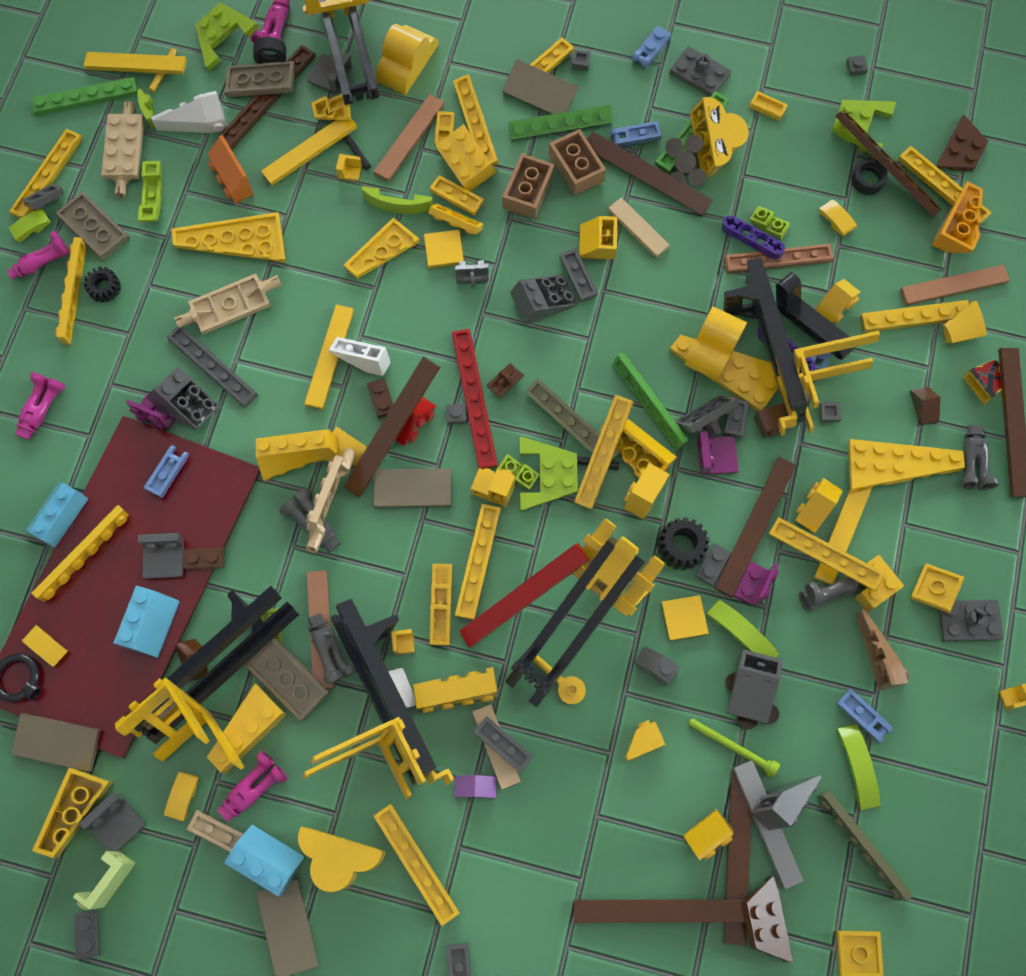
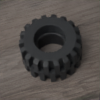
[657,517,709,570]

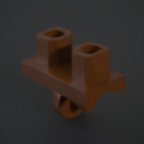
[487,363,524,399]

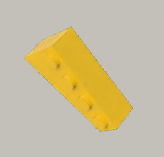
[413,667,498,713]
[207,683,286,774]
[32,768,113,858]

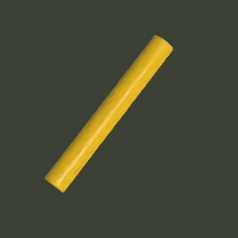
[148,48,177,93]

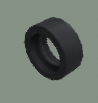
[253,37,286,64]
[851,159,888,195]

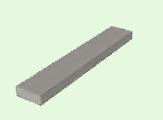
[732,760,804,889]

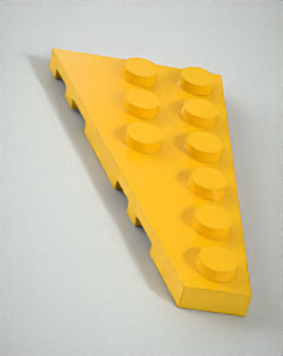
[171,212,286,263]
[669,334,778,411]
[848,439,965,492]

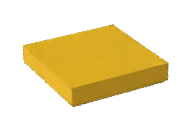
[424,230,464,269]
[911,563,965,613]
[661,595,709,641]
[836,931,884,976]

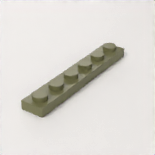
[526,378,620,462]
[818,790,913,901]

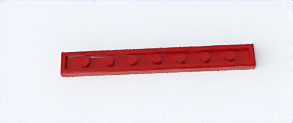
[452,329,498,470]
[459,543,590,648]

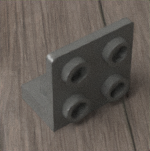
[307,52,353,94]
[138,533,184,579]
[79,793,146,851]

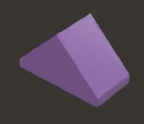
[455,775,496,798]

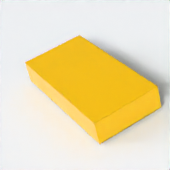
[749,91,788,121]

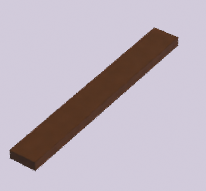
[215,45,316,150]
[835,111,941,216]
[587,131,713,216]
[998,348,1026,497]
[344,356,441,497]
[714,457,796,598]
[724,769,751,946]
[574,899,745,923]

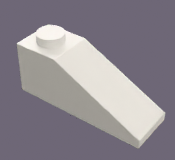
[329,337,391,376]

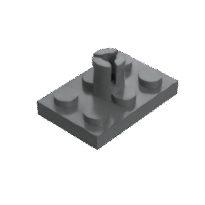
[669,46,731,97]
[675,395,739,437]
[938,600,1004,641]

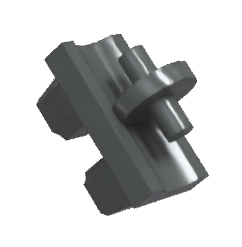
[455,260,489,287]

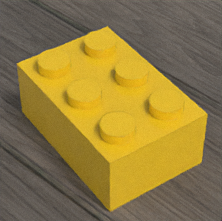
[435,124,497,192]

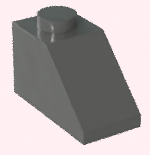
[633,647,680,687]

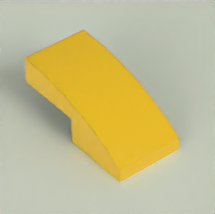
[435,111,455,145]
[819,200,857,236]
[22,625,68,667]
[164,771,199,821]

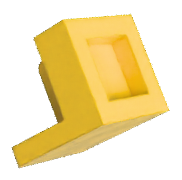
[336,154,362,182]
[391,629,415,655]
[999,683,1026,711]

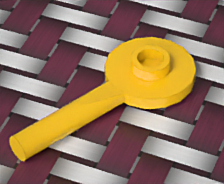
[533,655,586,705]

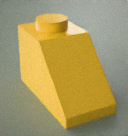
[624,720,666,762]

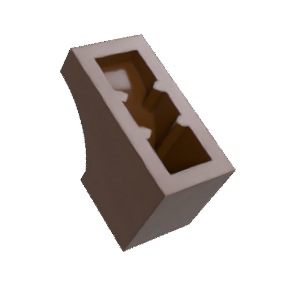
[754,403,786,438]

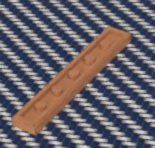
[374,94,444,182]
[724,243,834,274]
[900,265,1010,306]
[307,570,334,689]

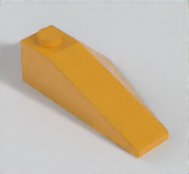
[931,181,983,253]

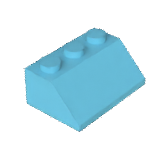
[25,482,88,548]
[114,586,180,658]
[224,825,305,896]

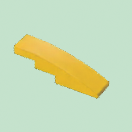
[430,563,452,645]

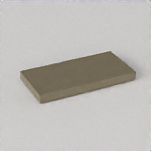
[502,59,579,115]
[224,61,296,97]
[55,191,130,261]
[374,468,451,508]
[245,637,330,722]
[11,713,101,771]
[256,879,319,976]

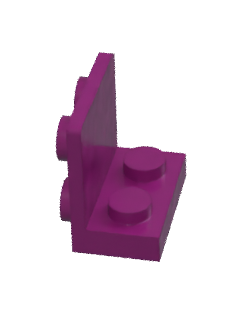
[126,395,176,431]
[696,431,739,475]
[733,561,779,607]

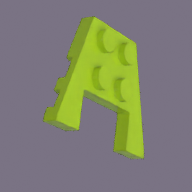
[195,2,259,70]
[832,100,896,160]
[520,437,578,511]

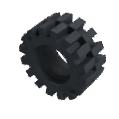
[83,267,121,303]

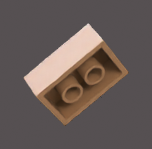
[548,129,606,195]
[502,153,555,219]

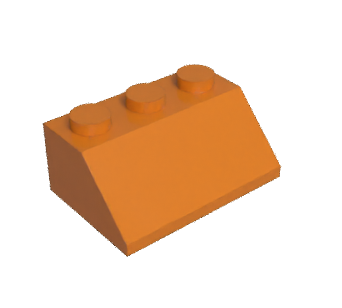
[208,135,254,204]

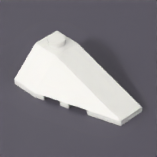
[151,91,227,133]

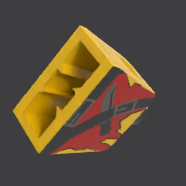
[963,360,1001,405]

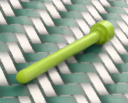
[688,719,780,779]

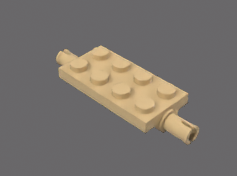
[101,101,145,198]
[174,274,282,335]
[306,448,356,553]

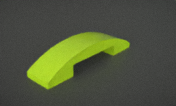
[138,161,162,222]
[362,186,433,214]
[706,599,779,658]
[837,724,881,810]

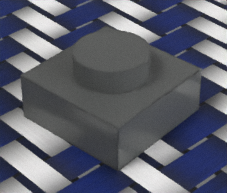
[571,49,591,70]
[846,56,868,76]
[819,402,841,422]
[446,403,467,425]

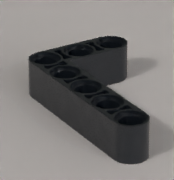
[776,272,856,360]

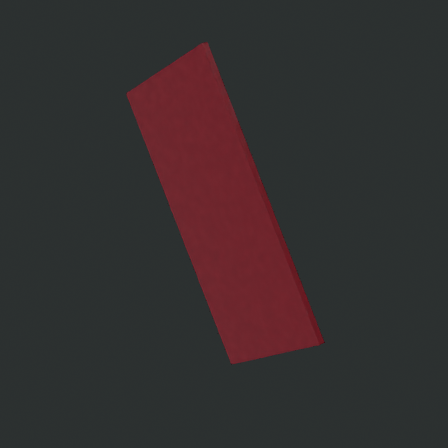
[0,416,260,759]

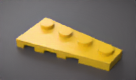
[344,218,420,279]

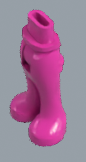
[250,0,290,43]
[7,230,70,280]
[15,372,66,440]
[217,750,288,822]

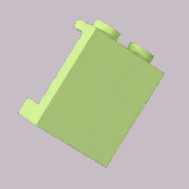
[73,851,136,911]

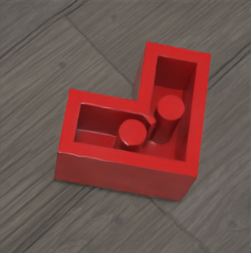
[396,397,436,446]

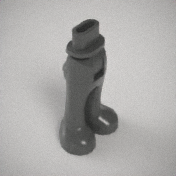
[960,425,999,490]
[279,488,341,553]
[799,577,864,611]
[308,613,357,685]

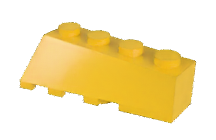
[599,419,677,479]
[256,429,337,481]

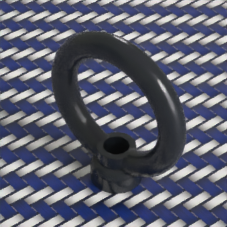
[0,653,42,702]

